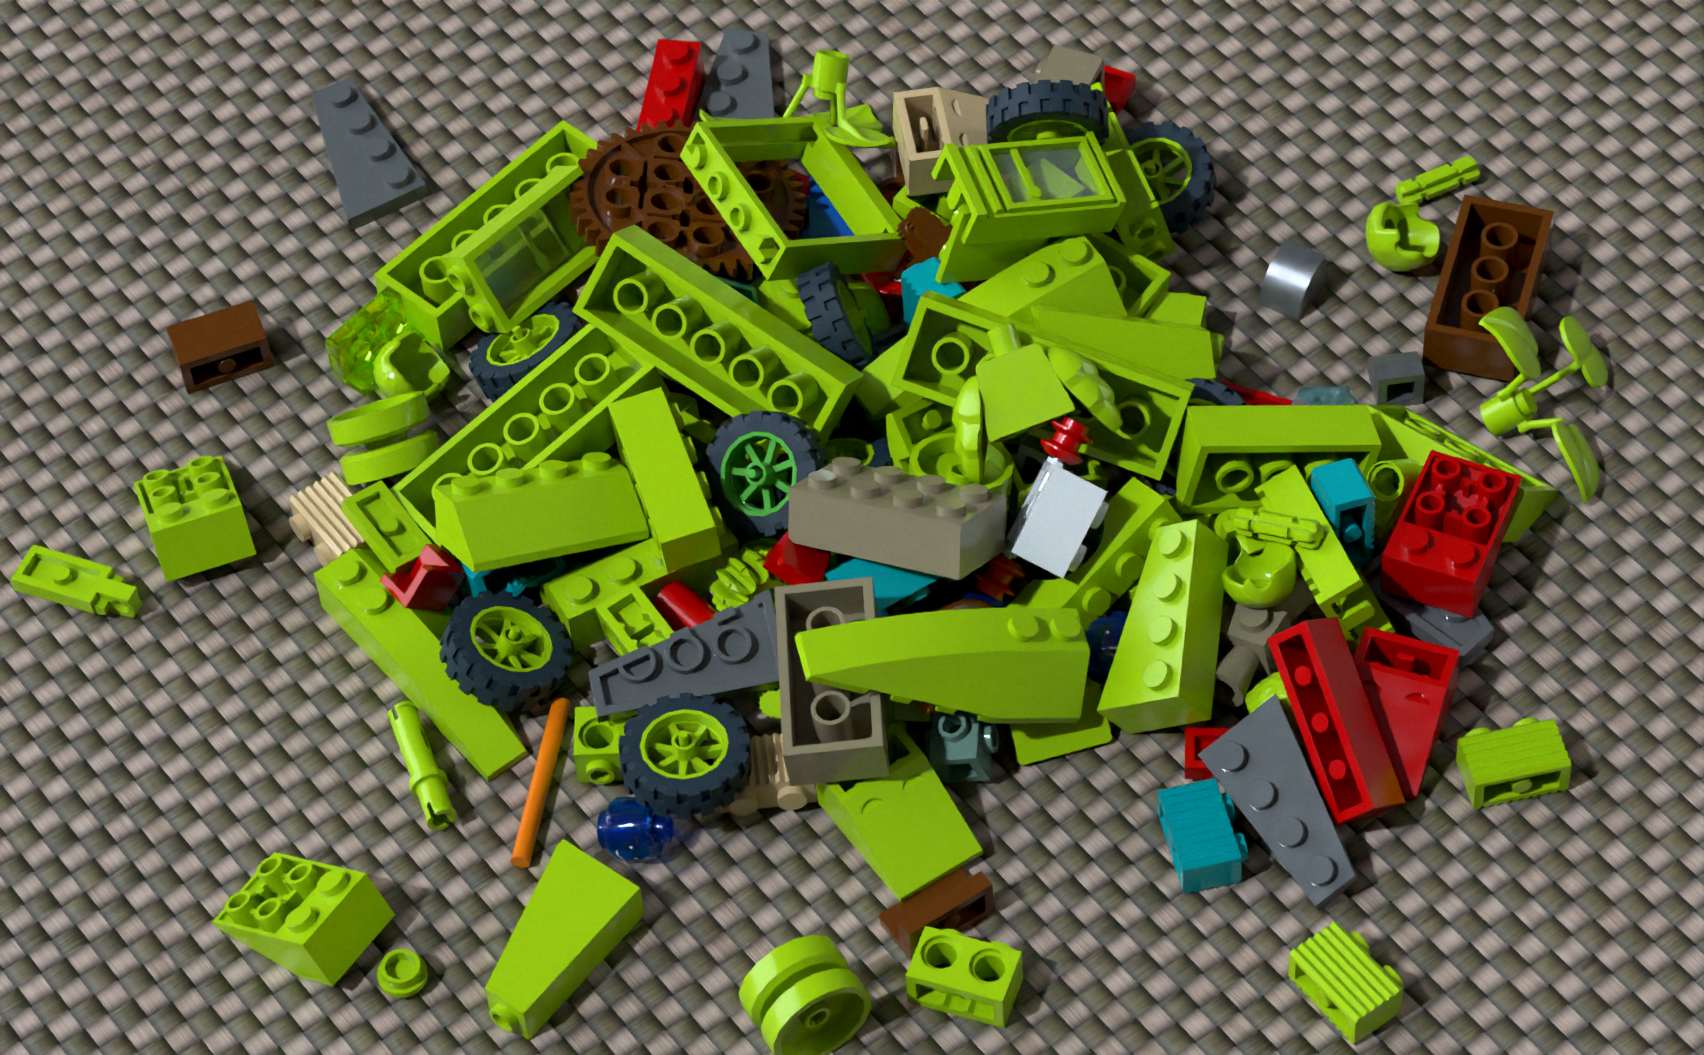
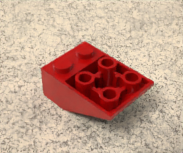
[1381,450,1523,618]
[1353,626,1460,800]

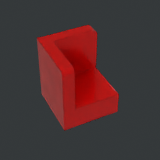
[762,531,831,585]
[380,544,466,611]

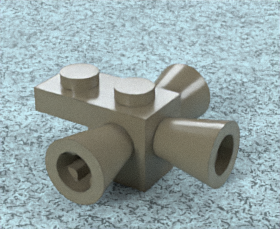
[1213,575,1315,707]

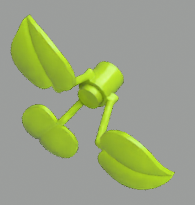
[699,49,898,149]
[1478,307,1608,505]

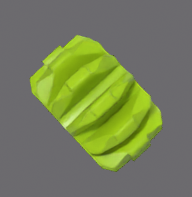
[710,546,789,612]

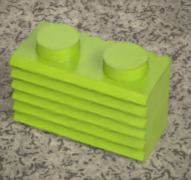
[1456,718,1572,810]
[1288,921,1404,1044]

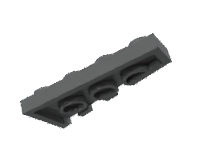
[311,77,428,232]
[588,589,779,723]
[1198,694,1359,910]

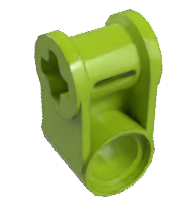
[1365,458,1423,551]

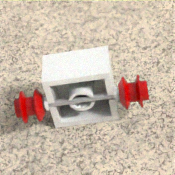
[971,416,1109,601]

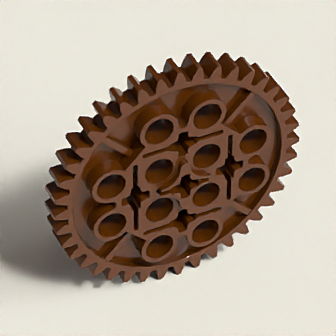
[569,120,806,281]

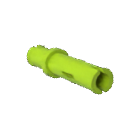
[387,701,457,830]

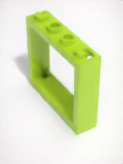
[680,115,908,281]

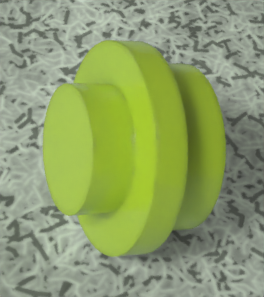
[377,949,428,998]

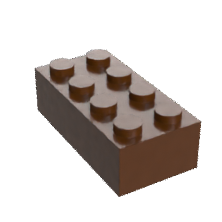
[1422,194,1554,382]

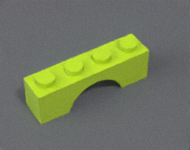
[1006,477,1184,633]

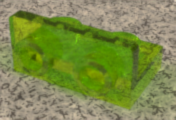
[325,286,426,396]

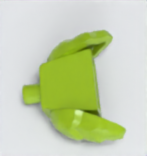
[952,323,1123,483]

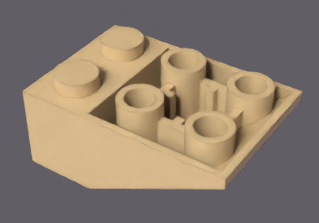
[893,87,1013,196]

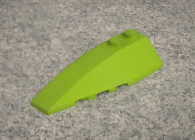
[853,234,1128,421]
[313,548,527,782]
[794,608,1090,724]

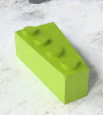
[608,387,726,573]
[1097,519,1229,734]

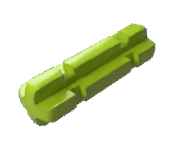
[1395,156,1480,204]
[1232,506,1324,549]

